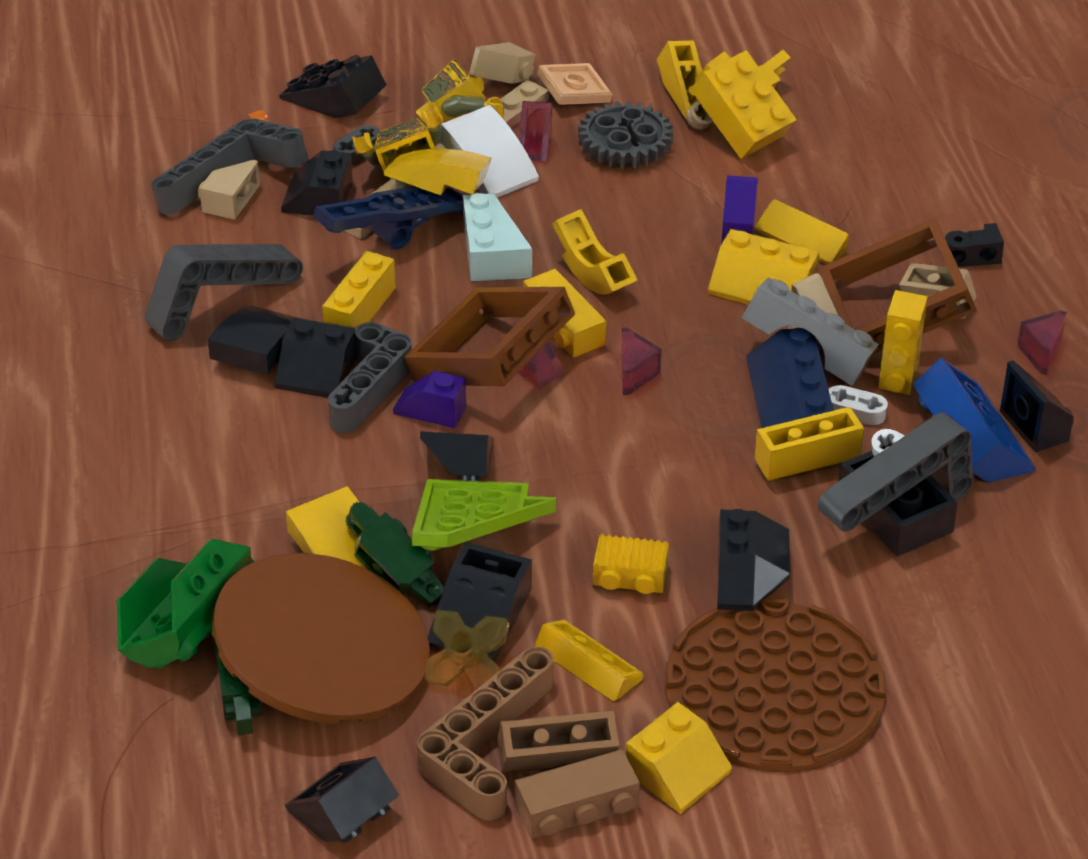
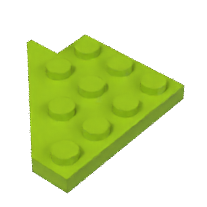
[412,479,556,550]

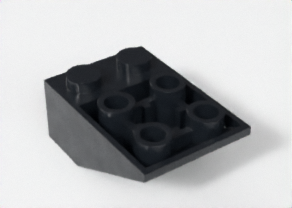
[279,55,387,118]
[427,542,532,663]

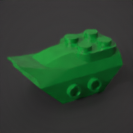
[117,539,255,670]

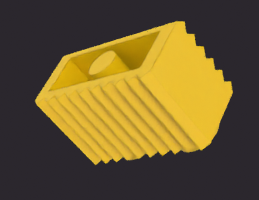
[593,533,669,594]

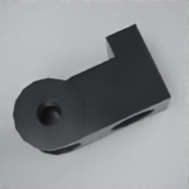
[945,223,1004,267]

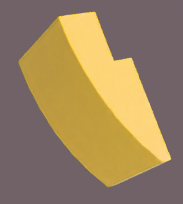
[383,149,492,195]
[286,486,367,569]

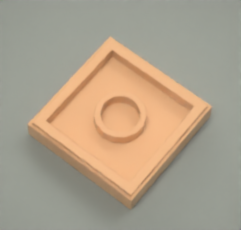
[537,63,612,105]

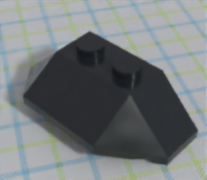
[717,509,790,611]

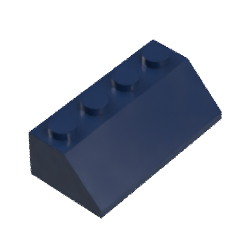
[746,328,834,428]

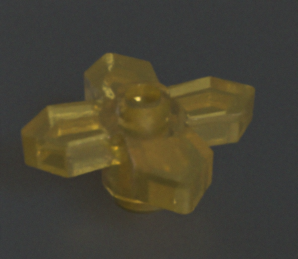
[425,610,509,689]

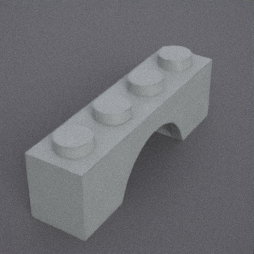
[742,277,879,386]

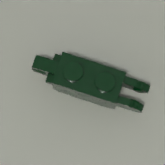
[345,501,445,607]
[215,641,262,735]

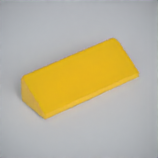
[754,199,849,264]
[535,620,644,701]

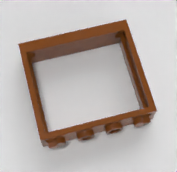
[818,218,977,355]
[404,287,575,387]

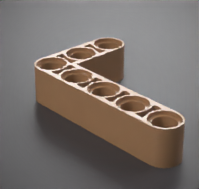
[417,646,554,821]

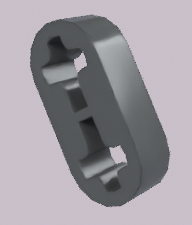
[333,125,380,165]

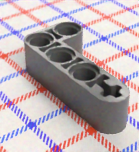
[328,322,412,433]

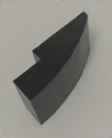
[208,306,302,375]

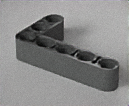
[151,119,309,215]
[145,244,303,341]
[817,412,973,532]

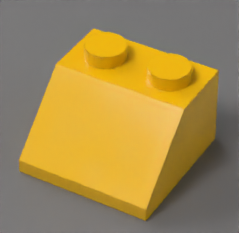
[626,702,732,814]

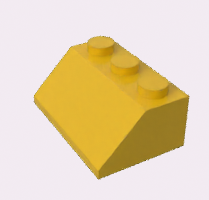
[708,229,819,305]

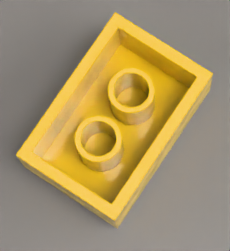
[691,50,797,159]

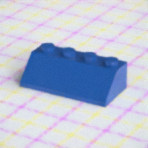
[913,357,1036,483]

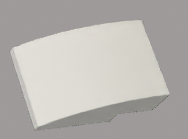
[440,105,539,198]

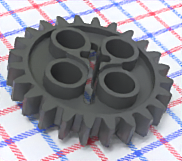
[578,101,673,169]

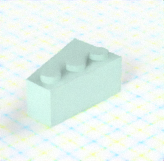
[463,193,532,282]

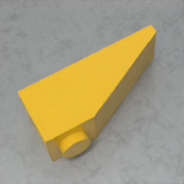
[657,40,705,119]

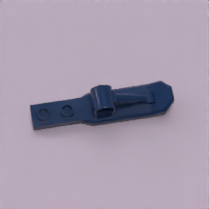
[314,186,464,250]

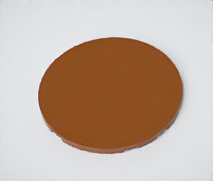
[212,553,430,724]
[665,598,886,772]

